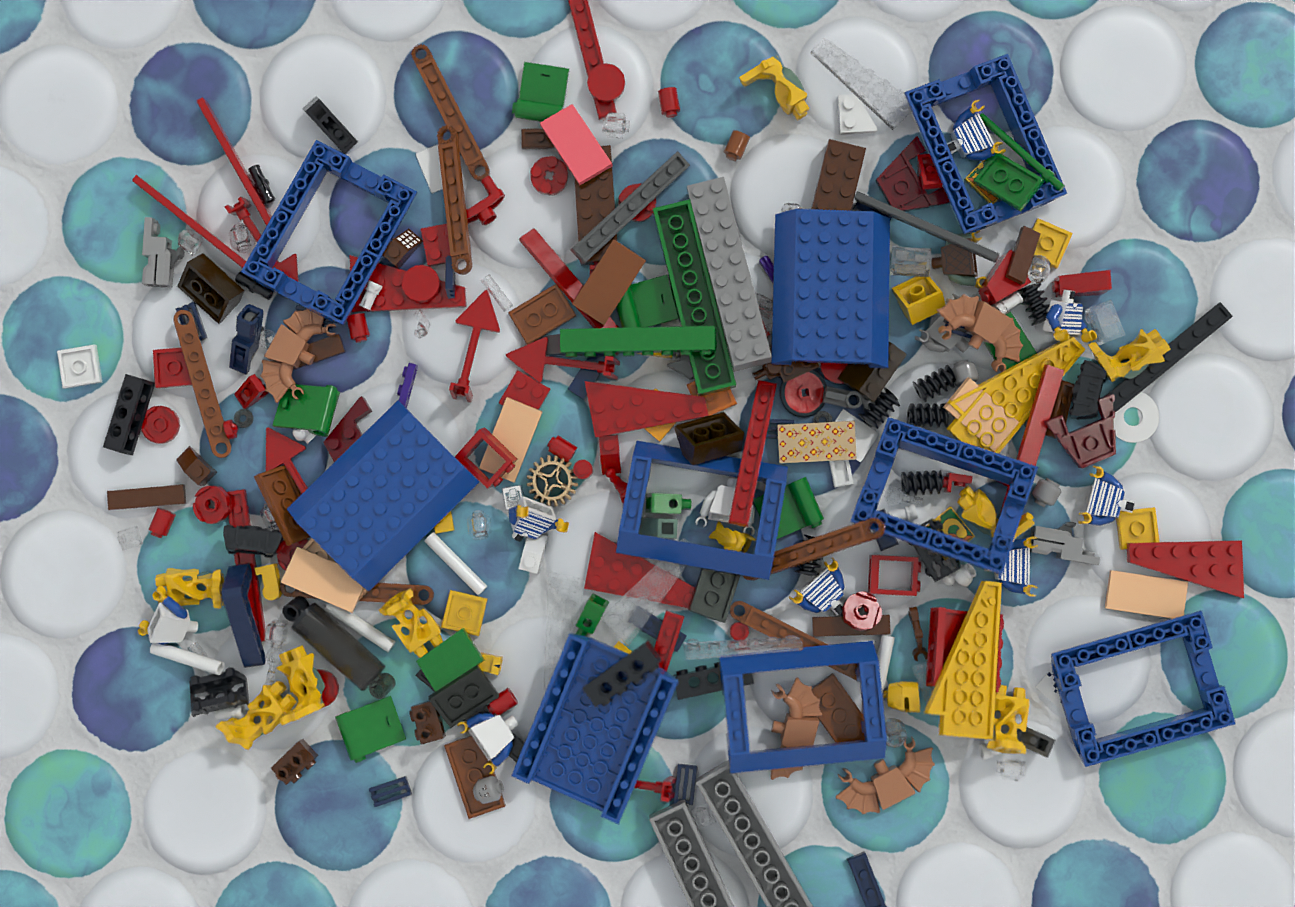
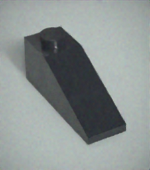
[303,96,358,154]

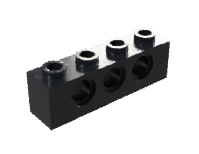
[103,374,155,456]
[582,640,662,707]
[673,662,754,700]

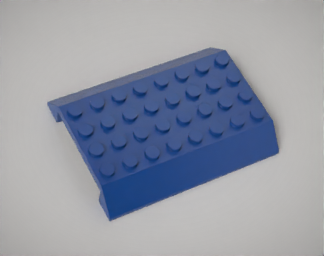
[771,209,890,369]
[287,400,479,591]
[511,633,678,825]

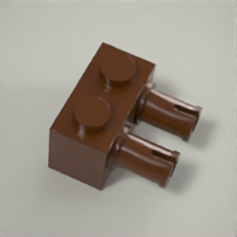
[409,701,446,745]
[271,739,319,785]

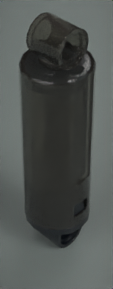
[282,596,396,699]

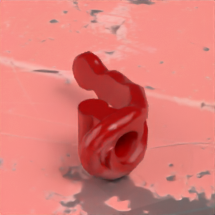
[605,468,628,504]

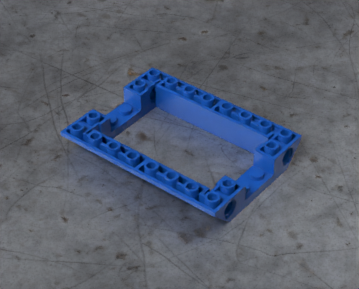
[904,54,1067,234]
[241,140,418,325]
[850,417,1038,575]
[616,441,788,580]
[1051,611,1236,767]
[719,641,887,774]

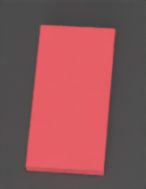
[540,104,613,185]

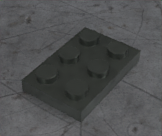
[688,568,740,623]
[428,665,499,728]

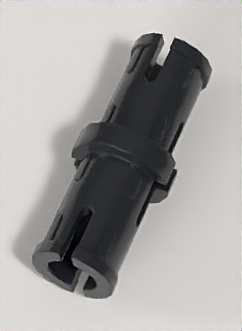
[248,164,275,204]
[235,271,274,300]

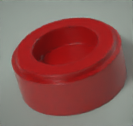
[730,621,749,641]

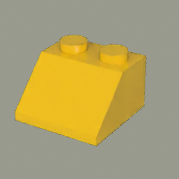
[892,272,946,325]

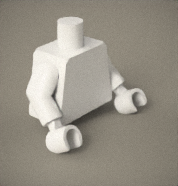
[696,478,755,535]

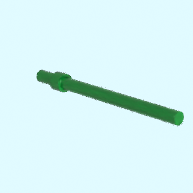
[980,113,1065,191]

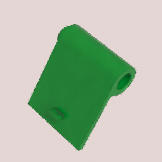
[512,62,569,122]
[616,275,679,328]
[272,384,340,437]
[753,477,824,539]
[335,696,406,763]

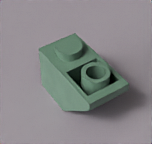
[638,517,678,539]

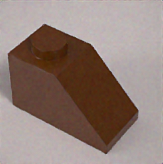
[176,446,217,486]

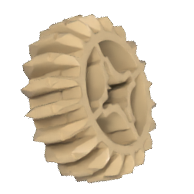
[527,455,578,507]

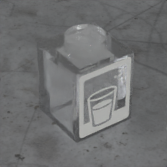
[502,485,524,511]

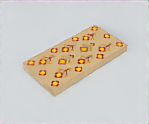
[777,421,857,463]

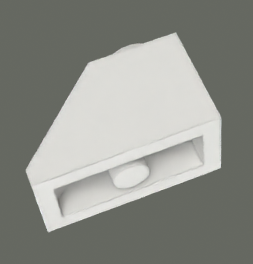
[519,534,548,574]

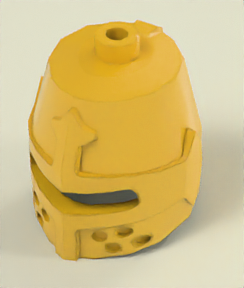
[883,681,920,713]

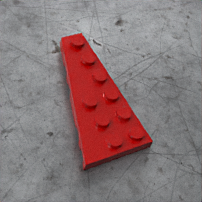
[349,255,467,313]
[585,381,708,438]
[584,532,695,608]
[1127,541,1244,598]

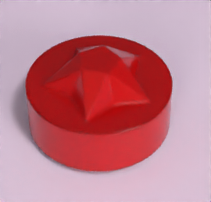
[223,419,238,439]

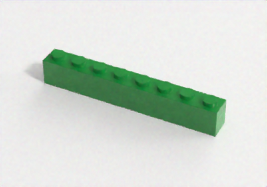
[560,326,716,357]

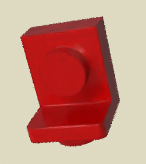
[942,473,973,493]

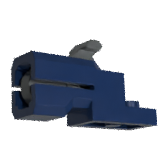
[229,304,264,375]

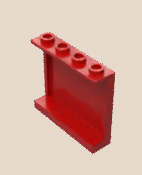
[926,607,1004,693]

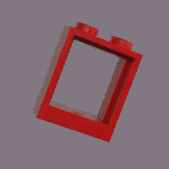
[455,427,518,489]
[868,555,921,596]

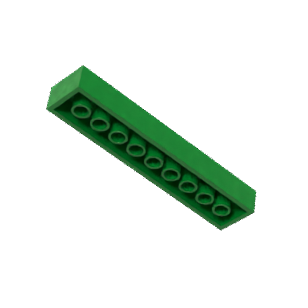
[653,199,736,396]

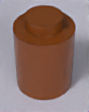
[724,130,750,161]

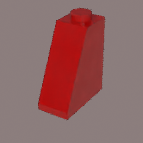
[978,249,1031,306]
[1052,270,1112,298]

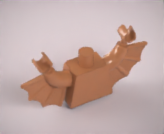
[937,294,1023,372]
[260,309,336,403]
[771,677,822,780]
[835,736,935,815]

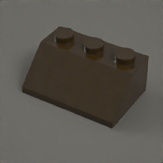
[177,253,245,324]
[837,342,907,402]
[674,412,744,466]

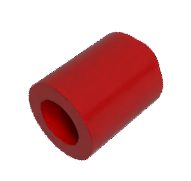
[658,87,680,118]
[347,313,370,343]
[547,435,578,463]
[573,460,593,480]
[149,508,176,538]
[487,688,518,715]

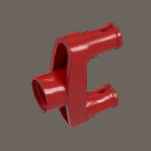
[466,176,505,225]

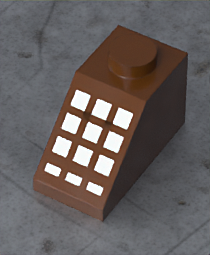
[383,228,423,269]

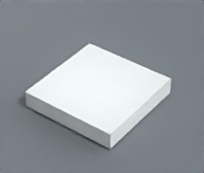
[57,344,102,389]

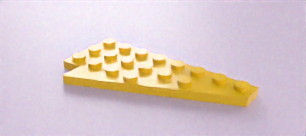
[947,336,1086,454]
[924,581,1002,740]

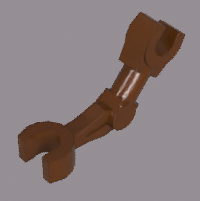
[908,606,928,661]

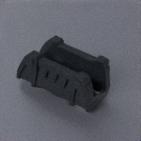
[1069,360,1107,420]
[908,518,961,582]
[223,525,282,558]
[189,667,249,717]

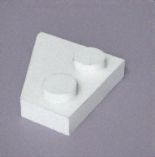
[838,94,877,134]

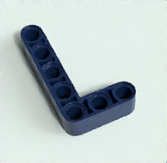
[222,563,266,668]

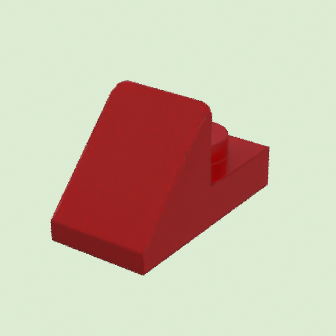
[917,154,943,190]
[234,374,269,410]
[599,435,621,475]

